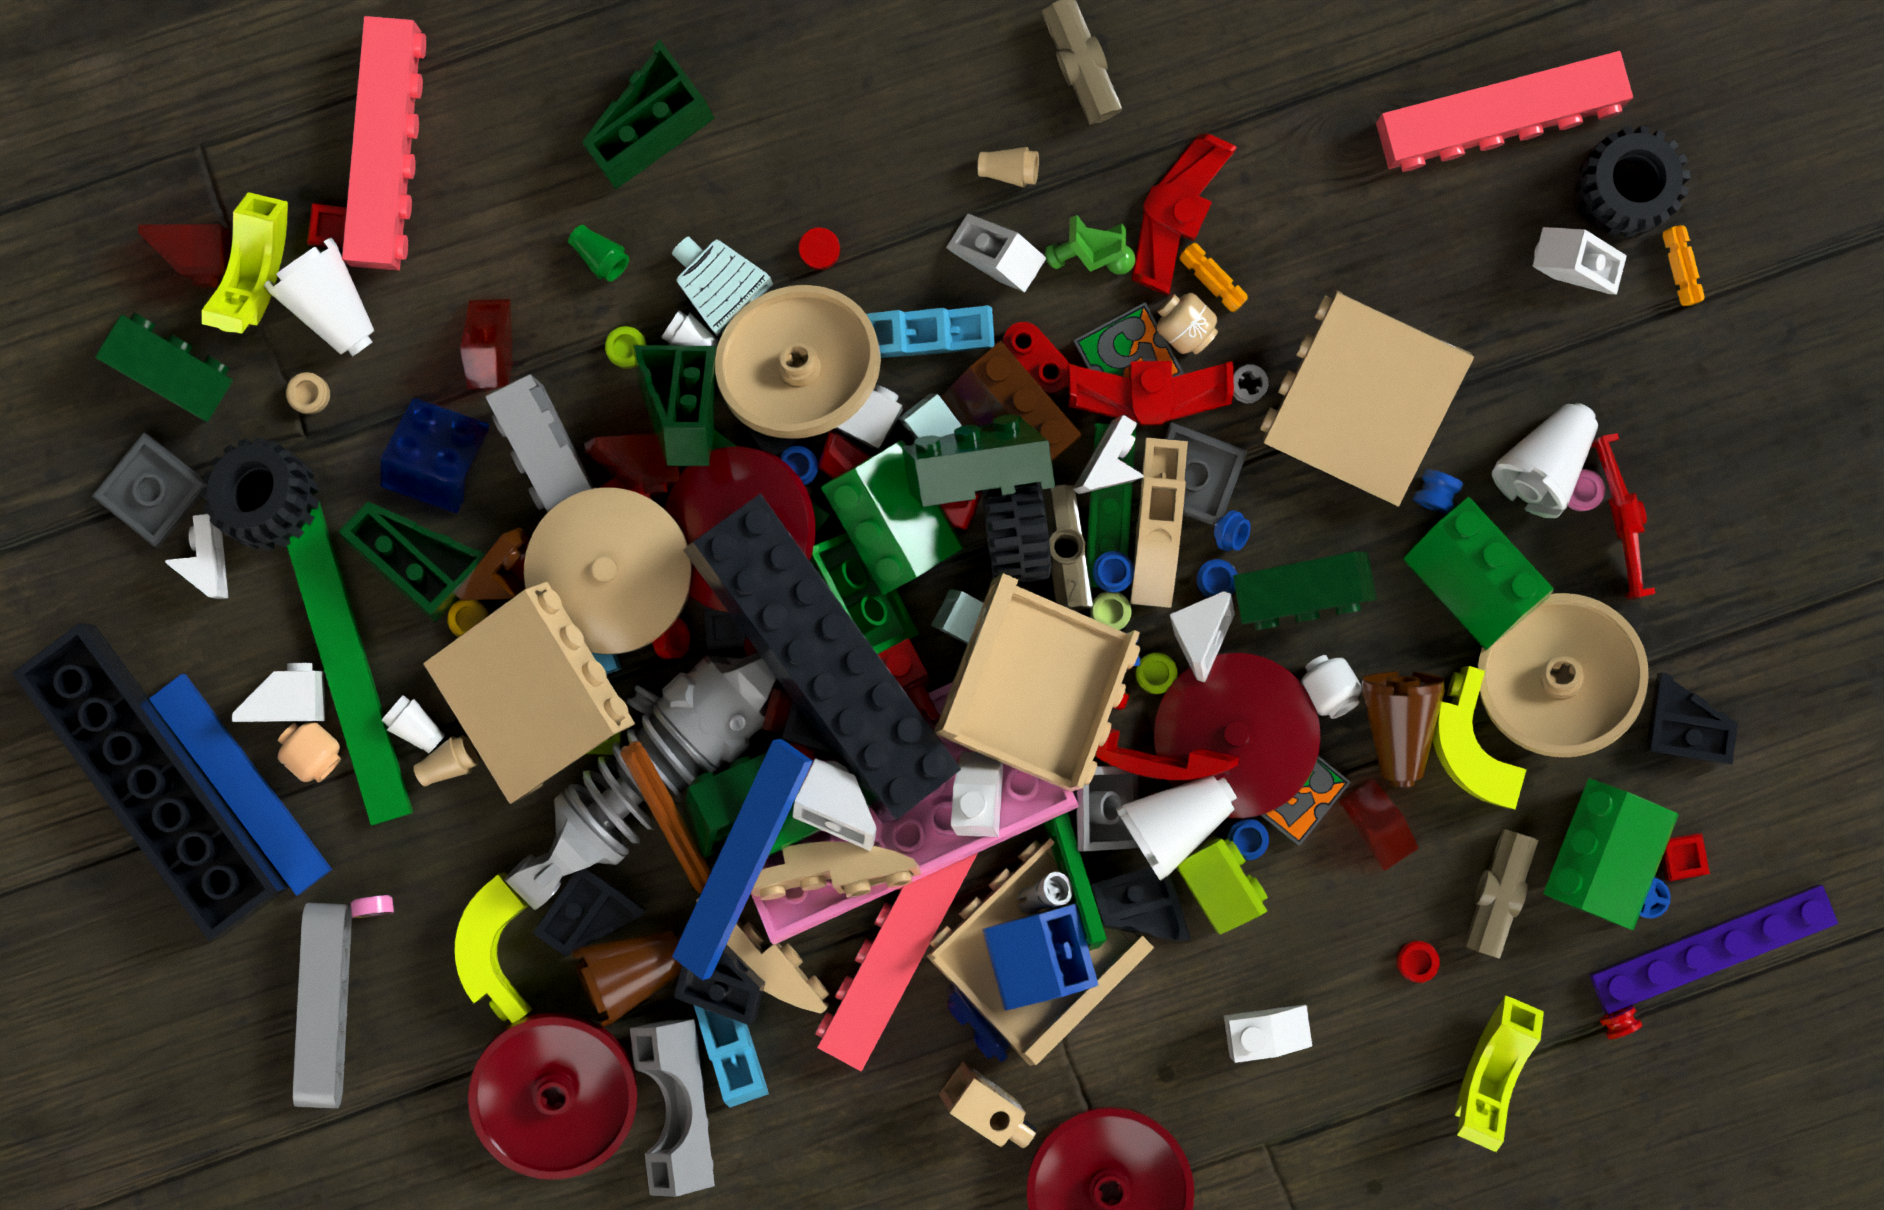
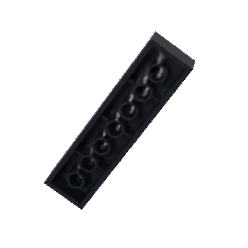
[683,493,961,823]
[12,623,289,941]

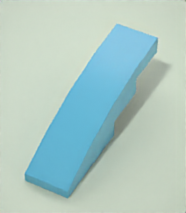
[866,305,995,358]

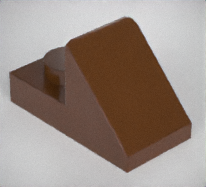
[455,527,531,600]

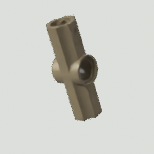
[1042,0,1122,125]
[1042,485,1093,612]
[1464,829,1539,959]

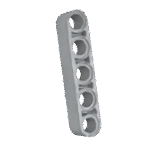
[293,903,352,1109]

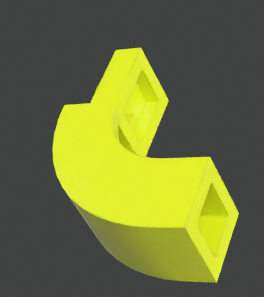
[202,192,288,334]
[1433,666,1527,809]
[455,872,533,1023]
[1455,995,1544,1152]

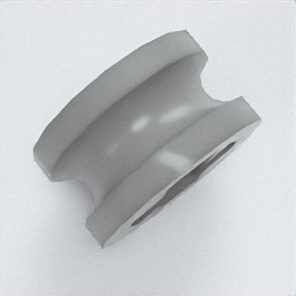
[1233,365,1269,403]
[626,685,661,717]

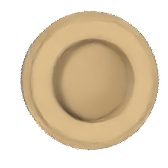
[286,372,330,415]

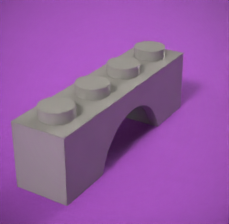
[630,1019,715,1197]

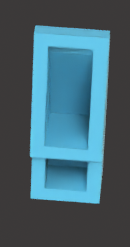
[694,1005,769,1107]

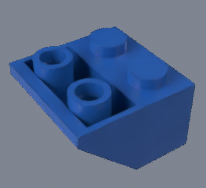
[982,904,1099,1011]

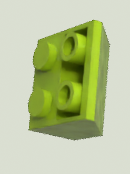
[1176,836,1268,935]

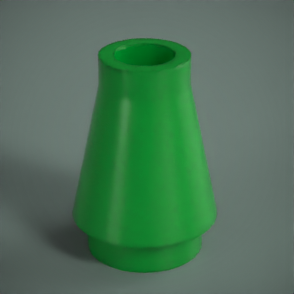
[568,224,629,282]

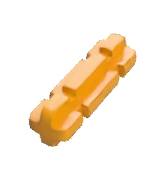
[1663,225,1705,306]
[1179,243,1248,312]

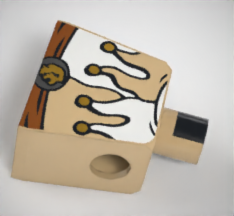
[939,1061,1037,1148]

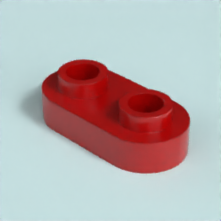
[1003,322,1069,395]

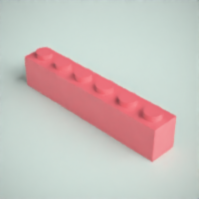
[342,16,426,271]
[1376,51,1633,172]
[815,853,978,1072]

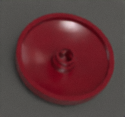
[664,446,816,612]
[1154,653,1320,819]
[468,1013,638,1180]
[1026,1106,1195,1210]

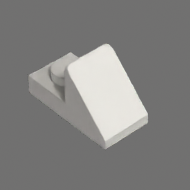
[1072,415,1144,494]
[165,514,228,599]

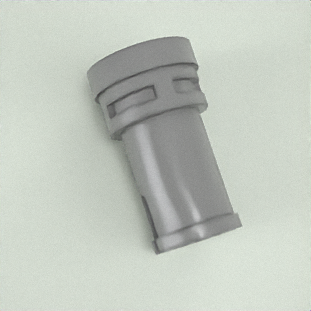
[1017,872,1072,914]

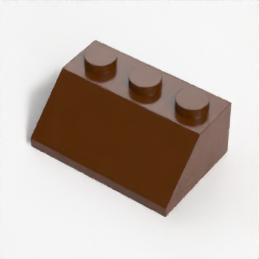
[941,341,1082,463]

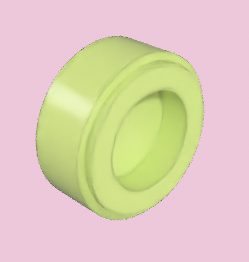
[1090,591,1131,630]

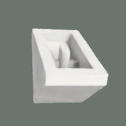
[1170,592,1235,683]

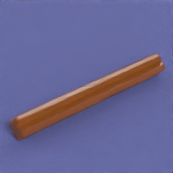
[621,741,711,893]

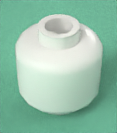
[1301,655,1362,719]

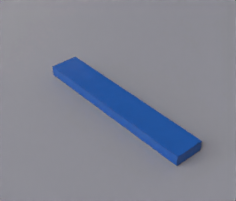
[149,674,333,896]
[672,739,813,980]

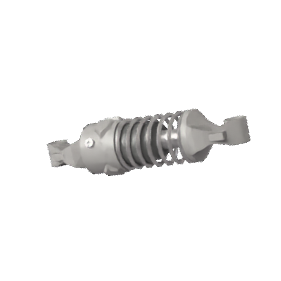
[505,653,776,910]

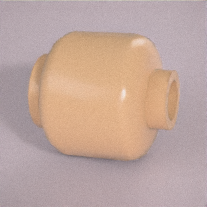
[278,721,341,783]

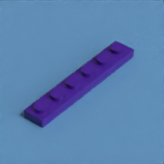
[1589,884,1838,1014]

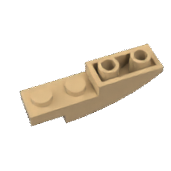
[1130,438,1188,608]
[751,841,921,900]
[696,898,830,1014]

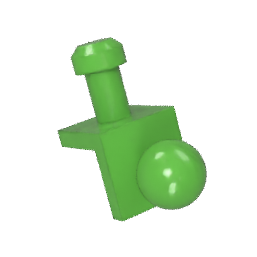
[1044,215,1135,275]

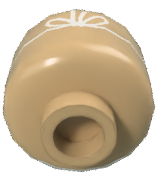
[1157,293,1218,355]

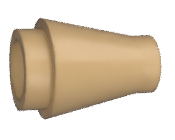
[978,147,1039,188]
[414,735,479,787]

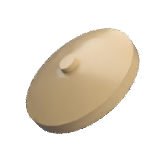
[715,285,881,439]
[524,487,692,654]
[1478,593,1649,757]

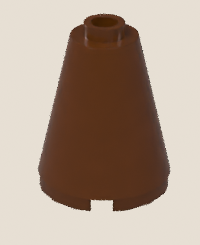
[1361,671,1445,787]
[571,930,682,1028]

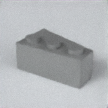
[485,374,595,512]

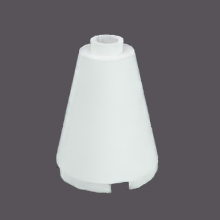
[264,238,374,356]
[1492,403,1598,518]
[1116,776,1237,880]

